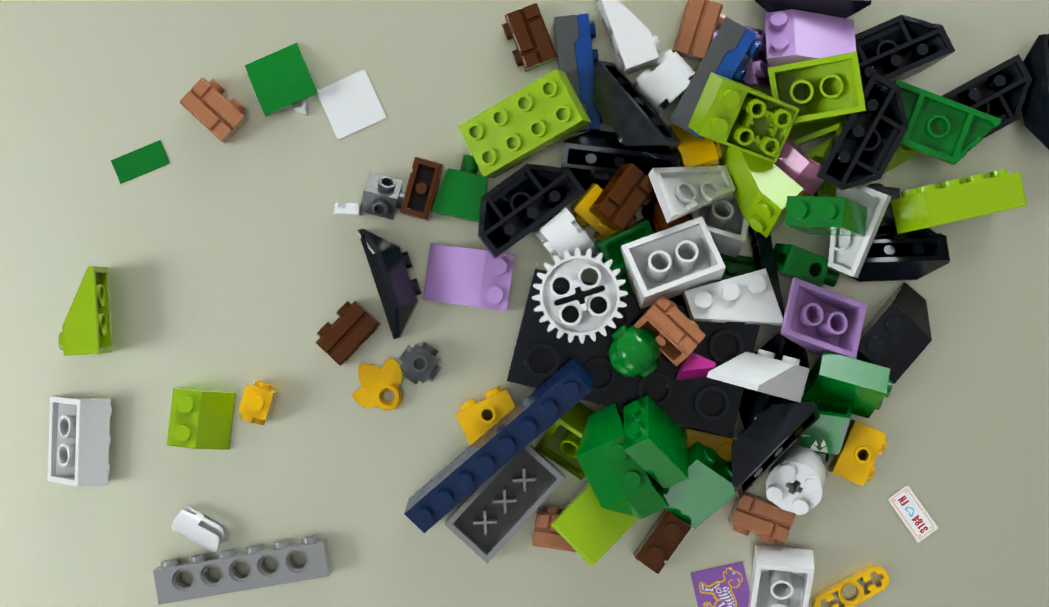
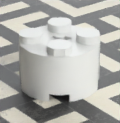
[633,49,695,115]
[533,207,598,260]
[766,446,828,515]

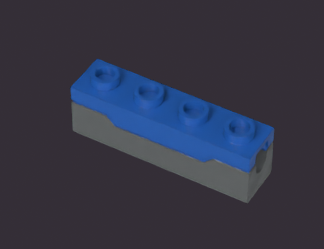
[554,13,604,133]
[669,17,762,139]

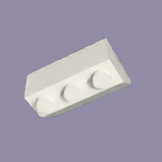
[621,216,726,309]
[47,396,112,487]

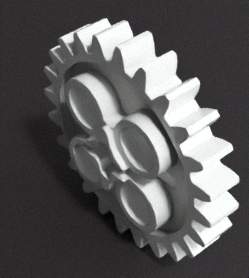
[532,248,628,344]

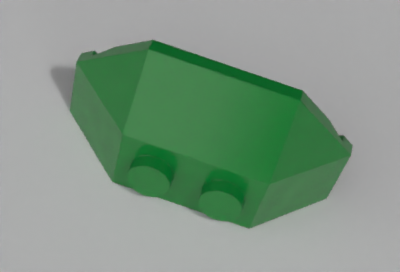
[576,402,669,519]

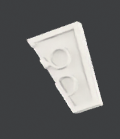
[648,165,736,223]
[828,185,891,278]
[682,268,783,326]

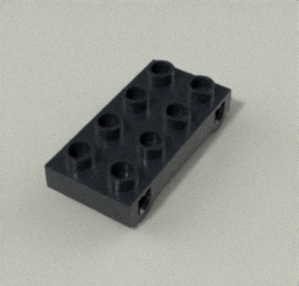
[507,269,760,438]

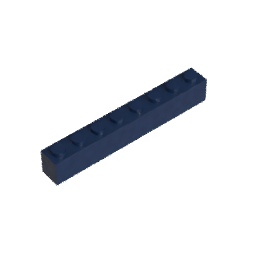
[404,357,594,533]

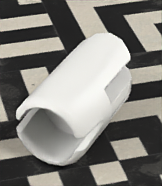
[172,505,229,552]

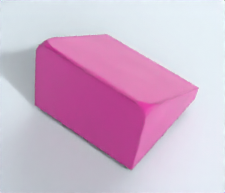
[676,353,716,380]

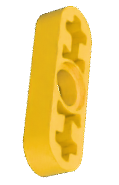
[811,565,889,607]

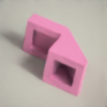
[774,138,824,195]

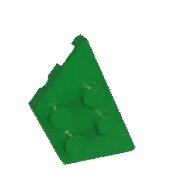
[894,79,1002,165]

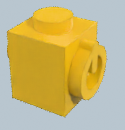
[238,380,279,425]

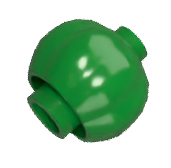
[609,324,662,378]

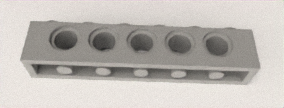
[153,535,332,605]

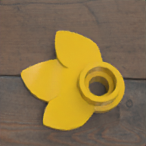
[352,357,403,411]

